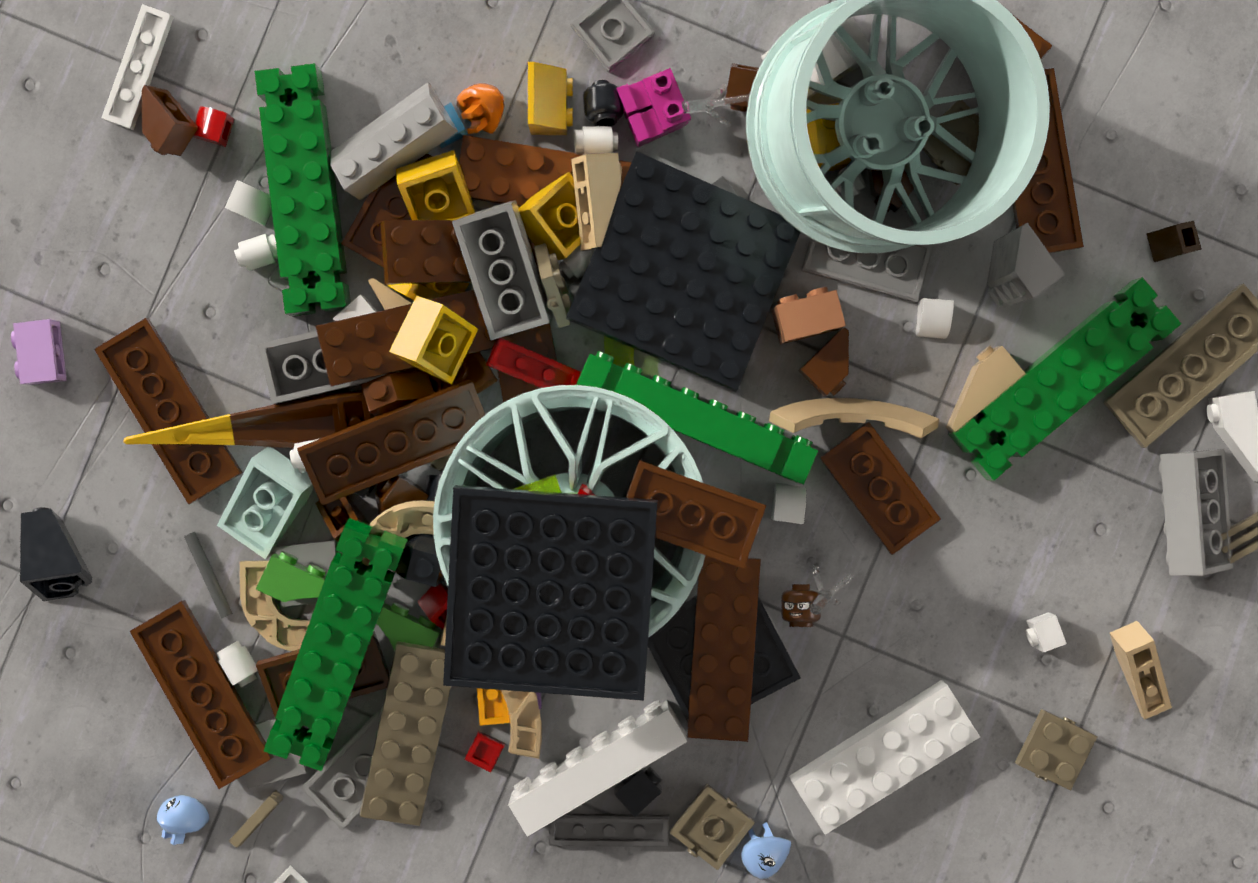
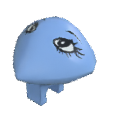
[157,795,209,845]
[741,822,791,879]

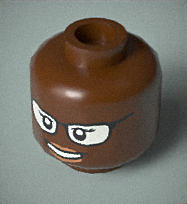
[781,584,821,627]

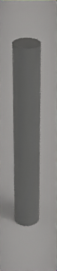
[184,532,233,619]

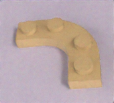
[362,500,435,565]
[240,560,310,651]

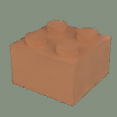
[771,287,846,345]

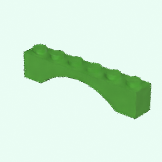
[256,551,440,651]

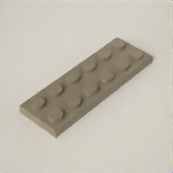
[1103,283,1258,448]
[360,641,451,826]

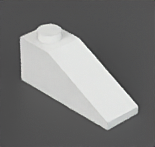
[1206,391,1258,482]

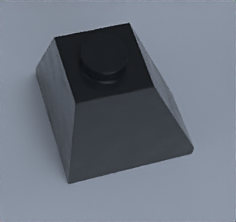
[20,507,92,601]
[393,534,445,587]

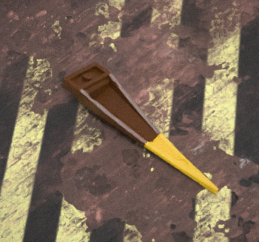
[123,390,371,448]

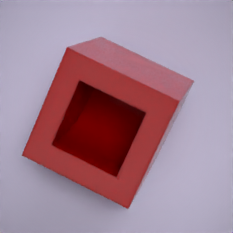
[193,106,235,147]
[417,583,448,630]

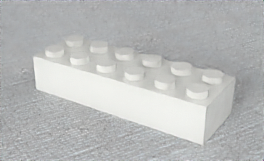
[789,680,980,835]
[508,700,687,837]

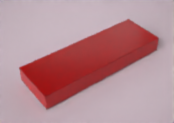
[486,338,581,388]

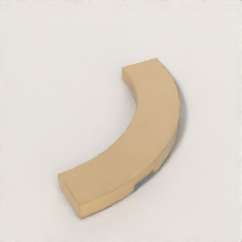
[769,398,939,438]
[440,615,542,759]

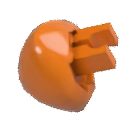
[456,83,505,134]

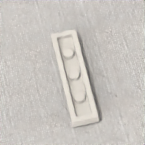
[102,4,174,130]

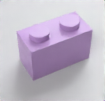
[11,319,67,385]

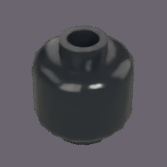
[583,80,624,127]

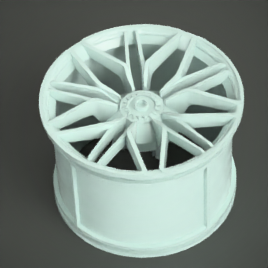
[746,0,1050,253]
[433,385,705,637]

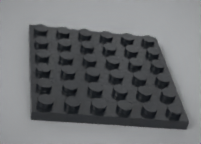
[566,151,801,392]
[443,485,658,701]

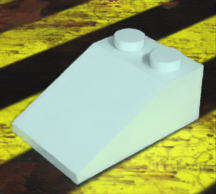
[217,447,314,560]

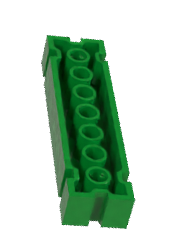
[254,63,351,317]
[948,277,1182,481]
[576,351,818,485]
[263,518,408,772]

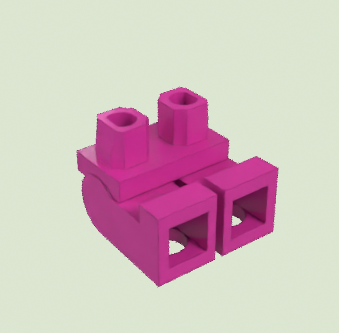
[616,68,691,148]

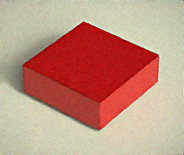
[464,731,505,773]

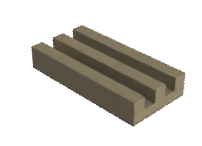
[1221,512,1258,563]
[229,790,284,848]

